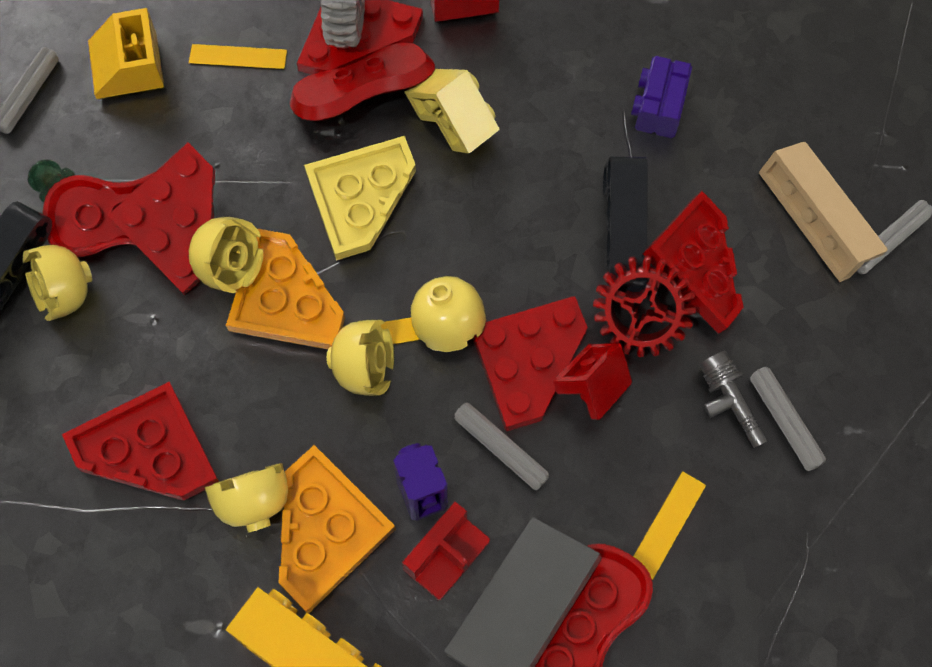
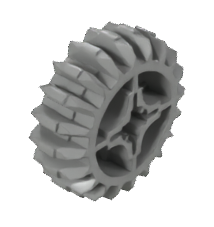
[321,0,365,48]

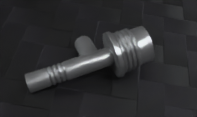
[699,350,767,448]

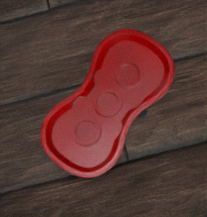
[290,42,435,121]
[43,172,155,257]
[535,544,653,667]

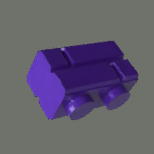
[631,56,692,138]
[393,443,448,521]

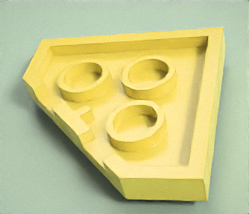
[304,136,416,261]

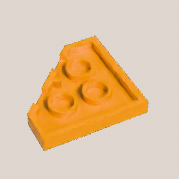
[226,229,345,349]
[278,445,396,614]

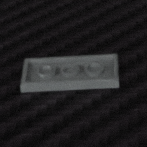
[444,517,602,667]

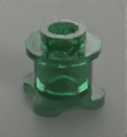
[27,159,75,203]

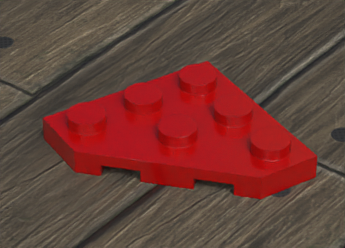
[297,0,423,74]
[108,142,215,295]
[642,191,744,334]
[473,296,588,432]
[62,382,219,501]

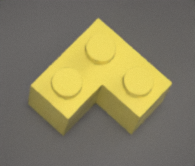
[404,69,500,153]

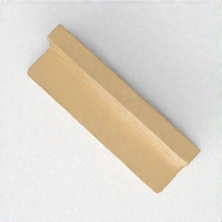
[759,142,888,282]

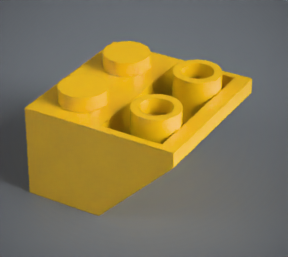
[88,8,164,99]

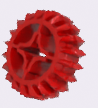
[593,255,696,357]

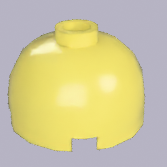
[189,217,263,293]
[23,245,92,321]
[411,276,486,352]
[327,320,394,396]
[204,463,288,533]

